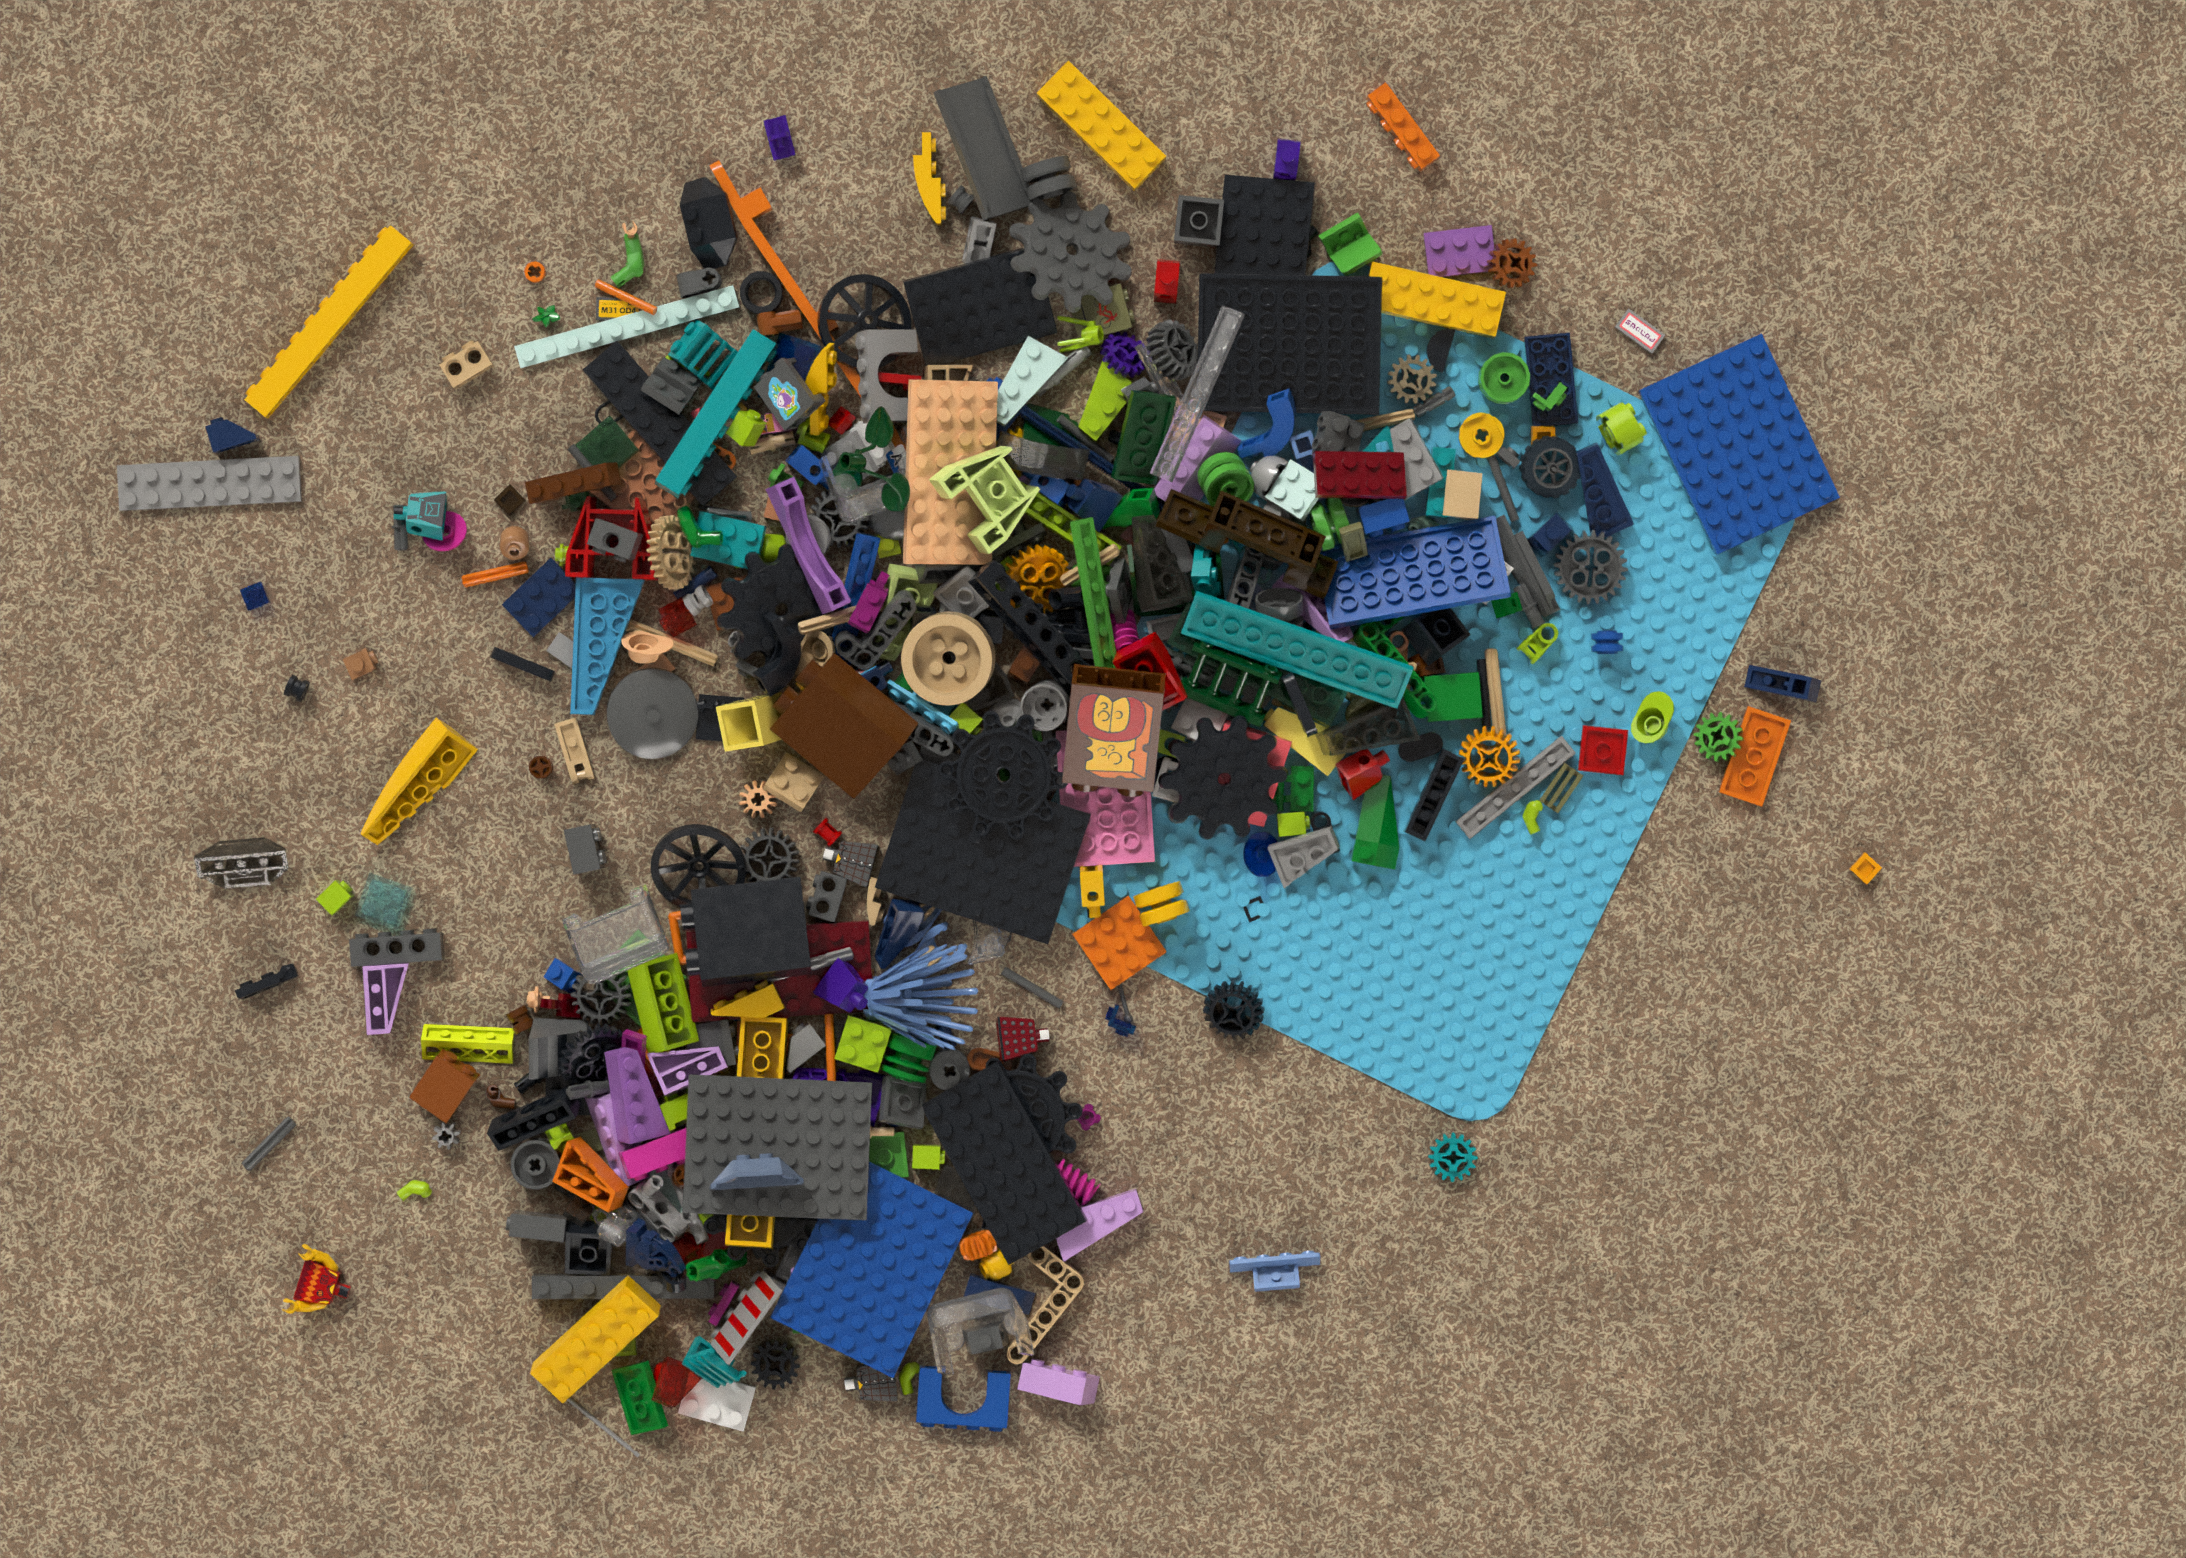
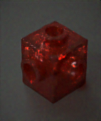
[658,597,697,638]

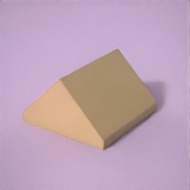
[1443,470,1483,520]

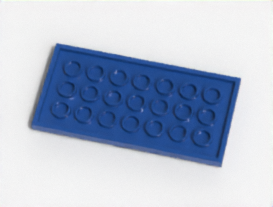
[1320,516,1511,630]

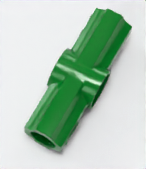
[686,1249,748,1282]

